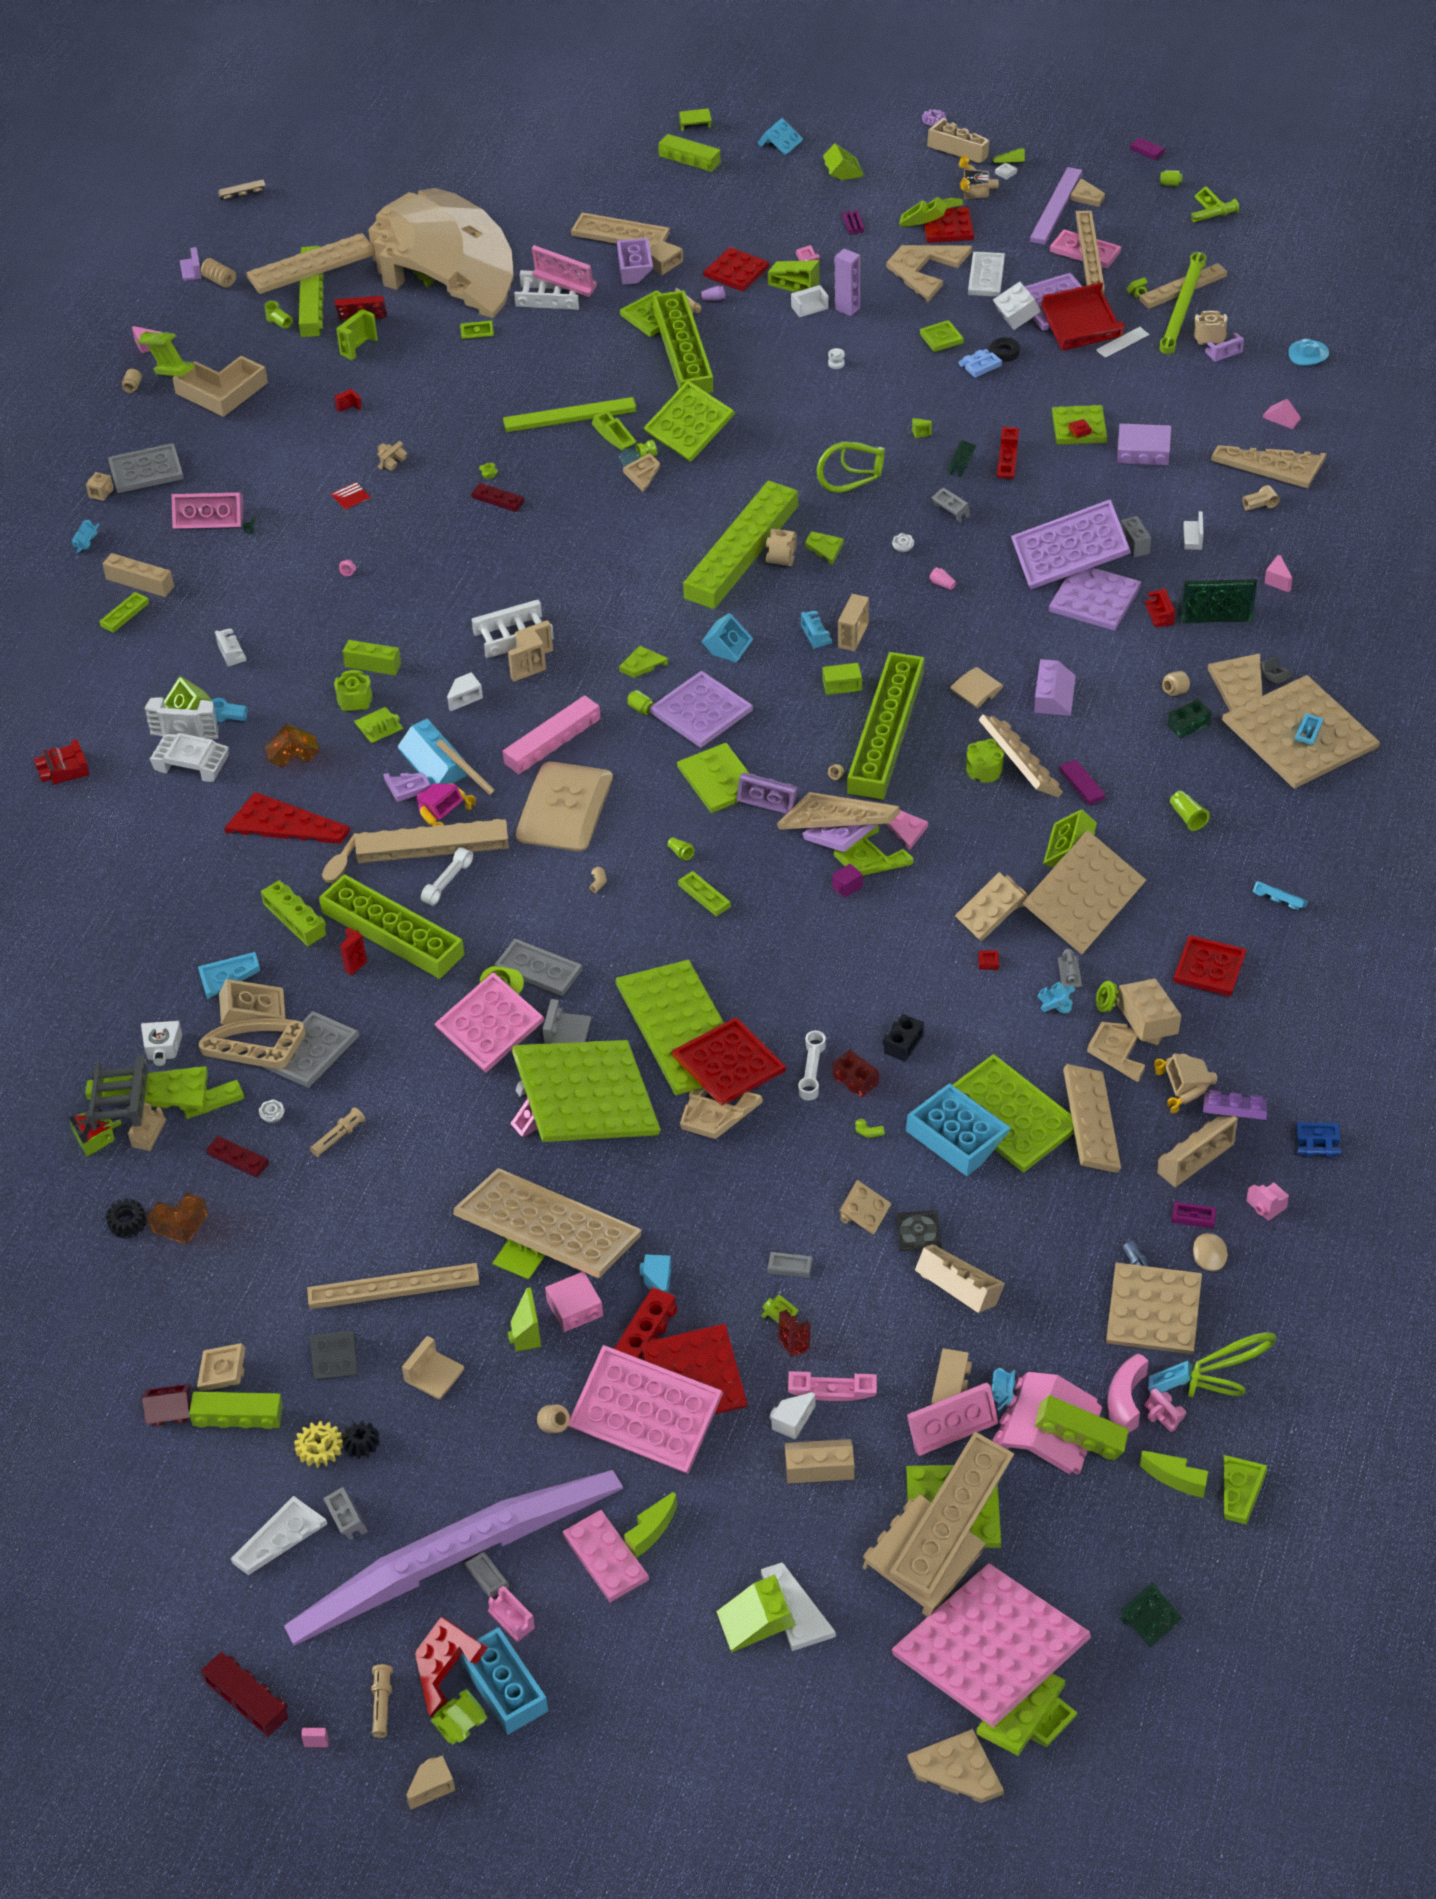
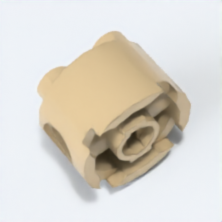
[1194,311,1228,345]
[766,529,797,566]

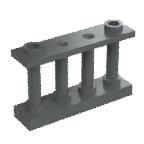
[86,1055,148,1131]

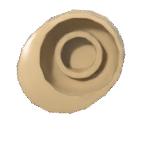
[1193,1233,1228,1271]

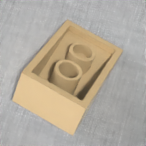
[219,979,286,1025]

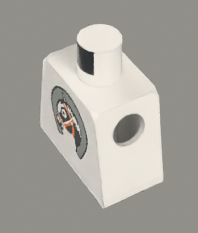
[141,1021,182,1066]

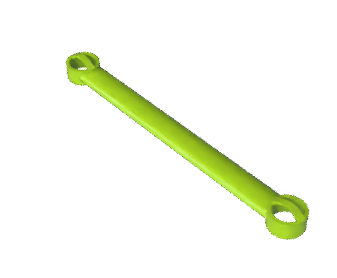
[1159,252,1206,354]

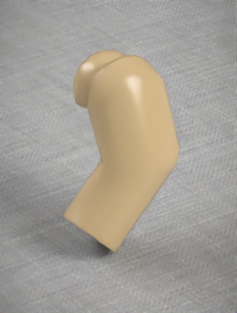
[590,867,607,893]

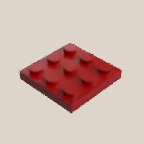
[924,207,974,243]
[703,247,769,292]
[335,296,388,322]
[1173,935,1247,997]

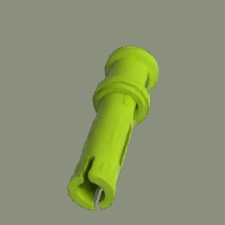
[1191,199,1239,223]

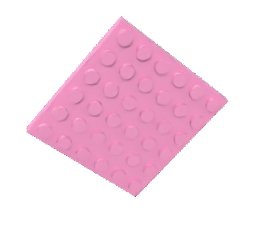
[892,1563,1091,1727]

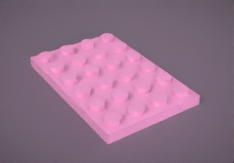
[568,1345,723,1474]

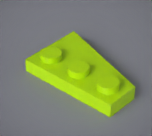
[1224,1455,1268,1525]

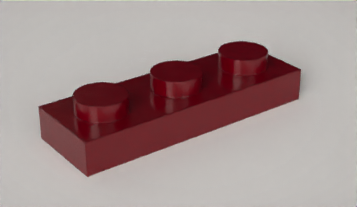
[471,483,524,512]
[206,1136,269,1178]

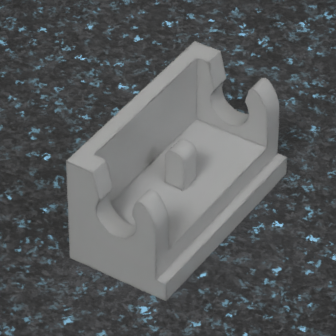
[931,487,970,522]
[323,1487,368,1540]

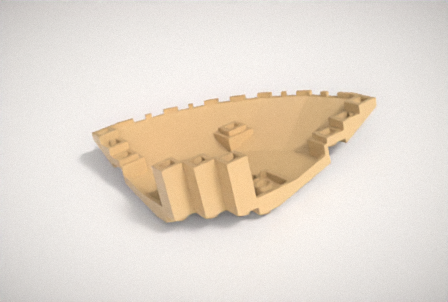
[368,188,514,318]

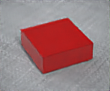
[979,950,999,970]

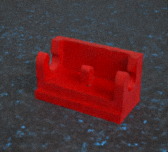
[1145,588,1175,628]

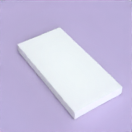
[968,252,1005,297]

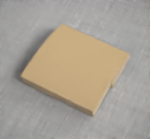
[950,667,1003,709]

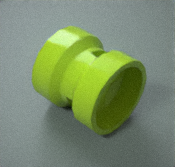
[636,440,658,458]

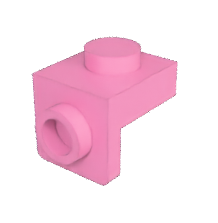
[796,245,820,261]

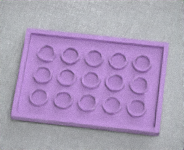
[1011,499,1131,590]

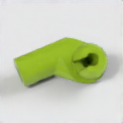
[855,1119,885,1138]

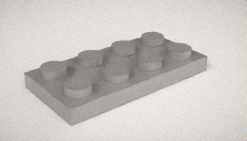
[495,939,582,997]

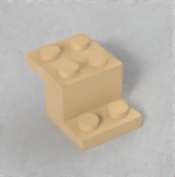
[508,620,553,682]

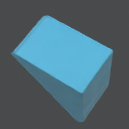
[1294,713,1324,745]

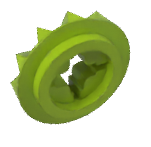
[1096,981,1119,1013]

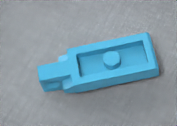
[1253,881,1308,910]

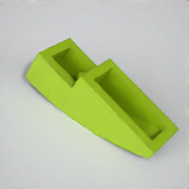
[899,197,947,227]
[592,410,637,450]
[1140,1450,1208,1498]
[624,1492,677,1558]

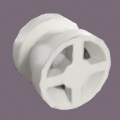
[828,348,845,369]

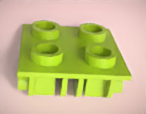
[354,707,403,743]
[492,1237,546,1280]

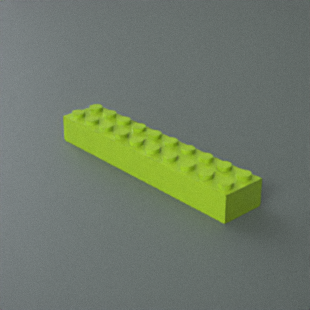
[683,480,798,609]
[847,652,925,800]

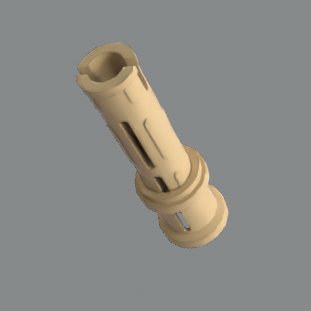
[310,1107,365,1157]
[371,1664,393,1738]

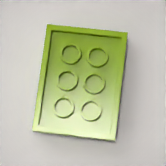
[677,743,750,813]

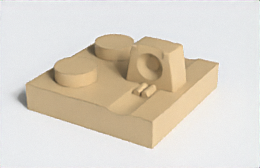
[197,1343,246,1392]

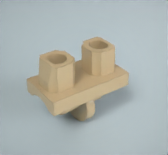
[377,440,408,471]

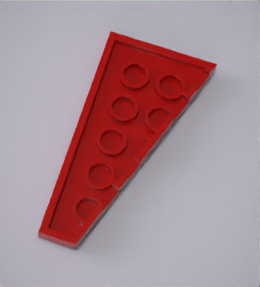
[224,792,350,844]

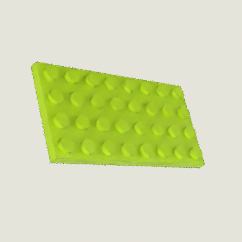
[615,960,724,1095]

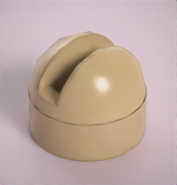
[828,764,844,780]

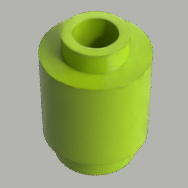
[1160,170,1183,187]
[627,690,654,715]

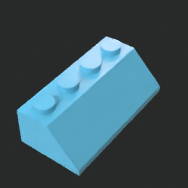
[398,719,467,785]

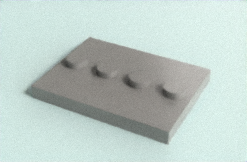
[108,443,184,493]
[264,1011,359,1088]

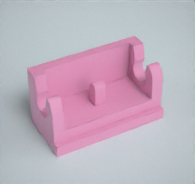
[488,1585,535,1642]

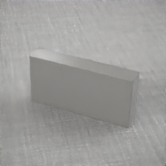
[767,1252,813,1278]
[464,1551,509,1598]

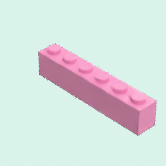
[503,695,601,775]

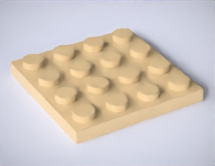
[1106,1263,1202,1355]

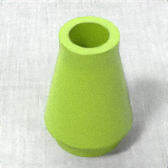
[667,837,695,860]

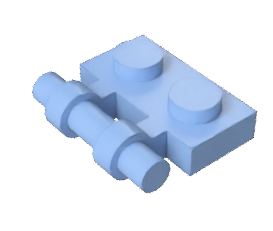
[959,349,1002,378]

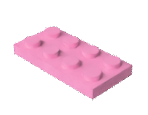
[1050,229,1121,269]
[907,1383,999,1456]
[562,1510,649,1602]

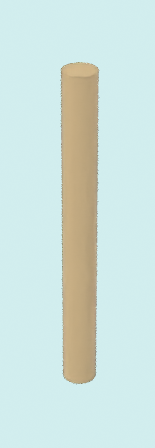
[436,739,495,795]

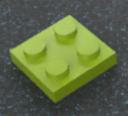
[920,320,964,352]

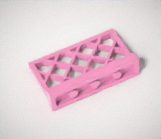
[531,245,597,297]

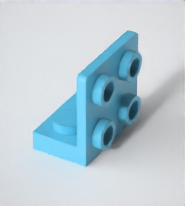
[757,118,803,155]

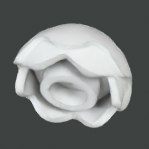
[892,533,914,553]
[259,1099,285,1123]

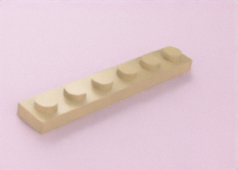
[1139,263,1227,309]

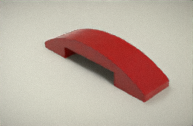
[997,427,1019,479]

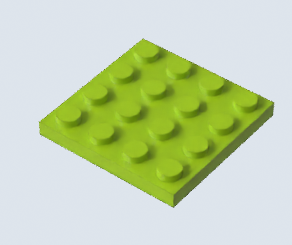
[643,380,735,462]
[906,1465,1001,1548]

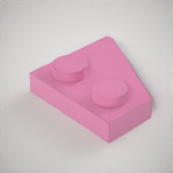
[886,810,928,850]

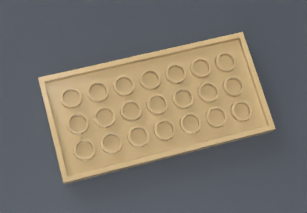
[453,1168,642,1278]

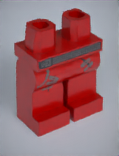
[34,739,89,785]

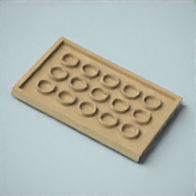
[1022,830,1146,955]

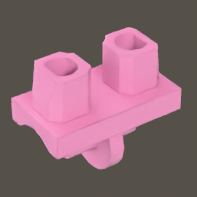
[1144,1388,1186,1432]

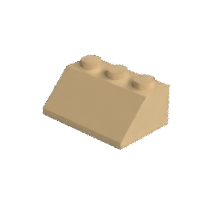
[784,1439,854,1484]

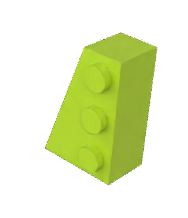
[768,260,819,292]

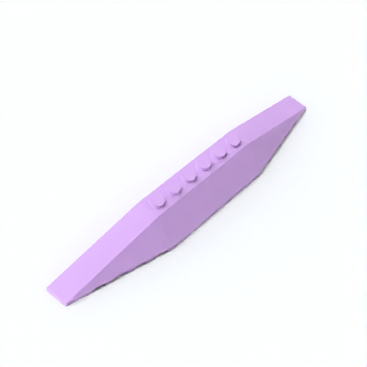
[284,1470,623,1646]

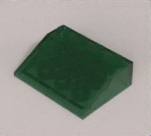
[1179,579,1257,623]

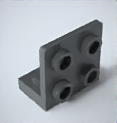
[310,1331,357,1379]

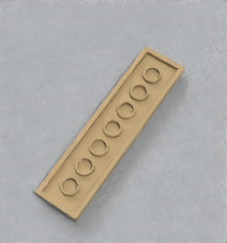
[246,233,375,294]
[888,1432,1014,1599]

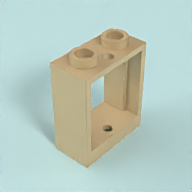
[838,594,869,652]

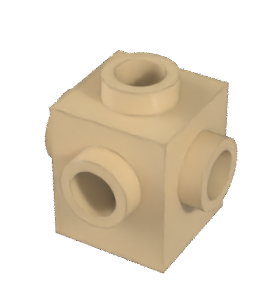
[86,472,113,501]

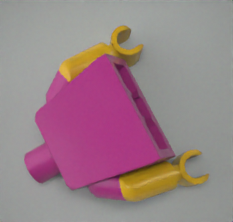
[417,783,476,827]

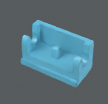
[801,611,832,648]

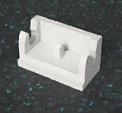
[215,629,247,666]

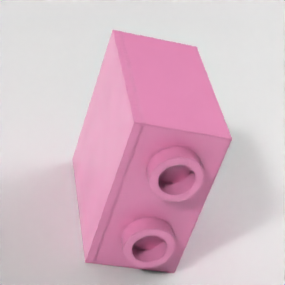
[545,1272,603,1332]

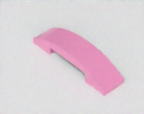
[788,1371,877,1401]

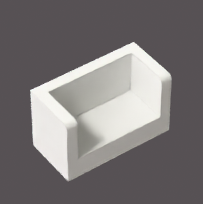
[791,285,828,317]

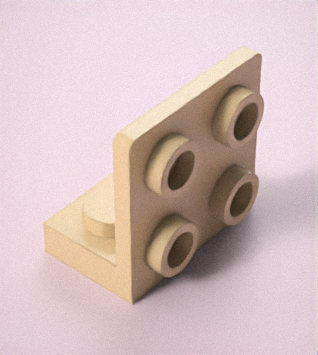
[402,1336,464,1400]

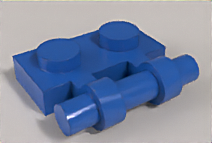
[1296,1122,1341,1158]

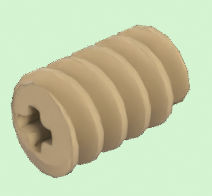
[201,258,236,288]

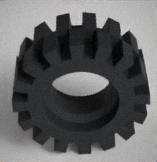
[106,1198,146,1239]

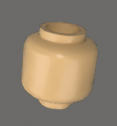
[1162,671,1190,696]
[537,1404,570,1434]

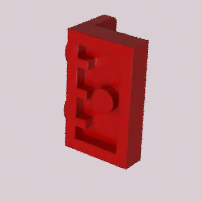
[340,927,367,975]

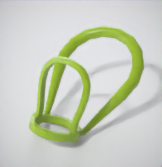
[817,442,885,493]
[1188,1332,1277,1398]

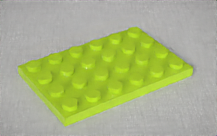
[953,1054,1075,1173]

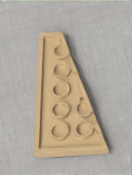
[1211,445,1327,488]
[1208,654,1262,711]
[777,792,901,830]

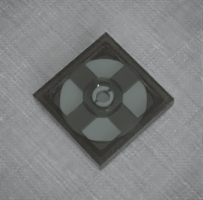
[895,1210,942,1251]

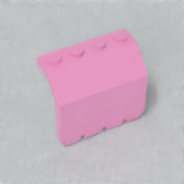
[993,1372,1102,1474]

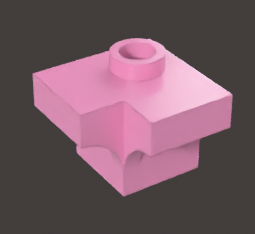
[1246,1183,1289,1221]

